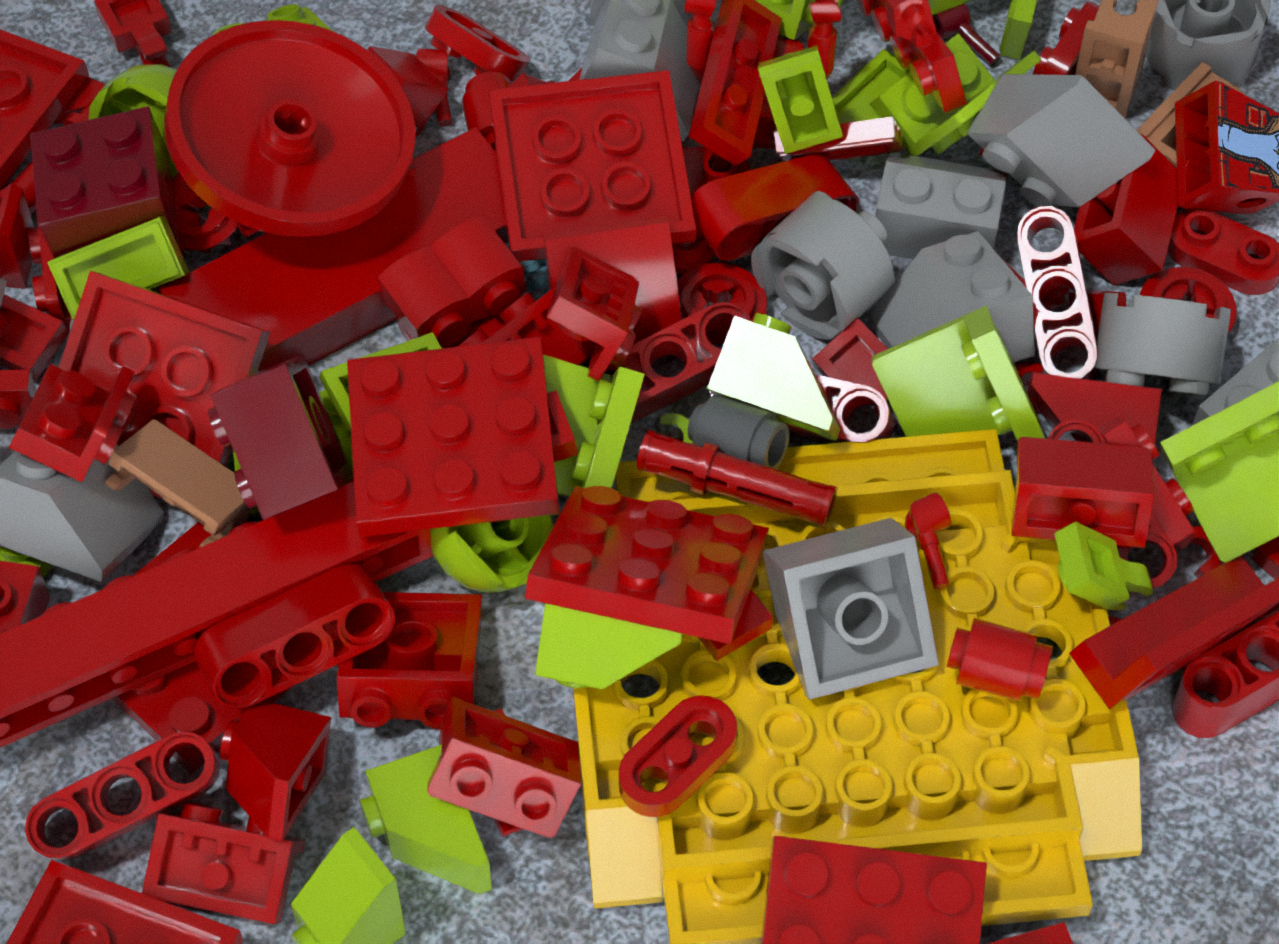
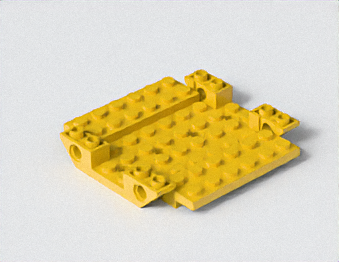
[572,429,1142,944]

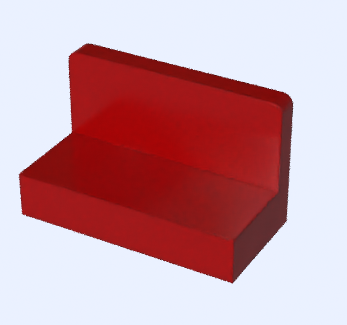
[1011,437,1155,548]

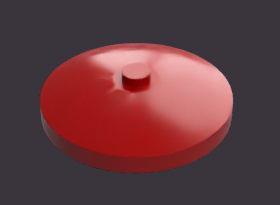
[164,20,415,237]

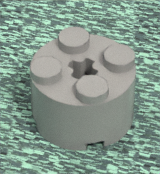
[1146,0,1271,90]
[751,191,896,340]
[1094,293,1231,396]

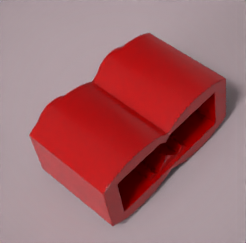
[377,215,527,347]

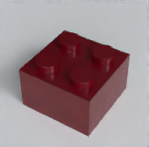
[30,106,180,258]
[208,354,353,520]

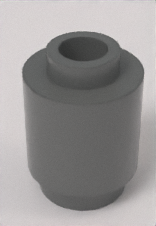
[688,395,789,469]

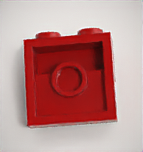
[337,592,483,729]

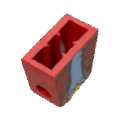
[1175,80,1279,215]

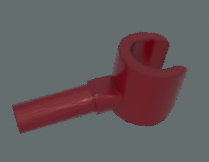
[933,3,1001,66]

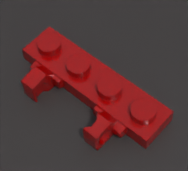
[856,0,967,113]

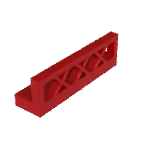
[1069,556,1279,709]

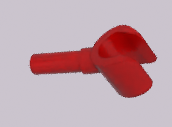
[416,48,452,127]
[904,492,951,590]

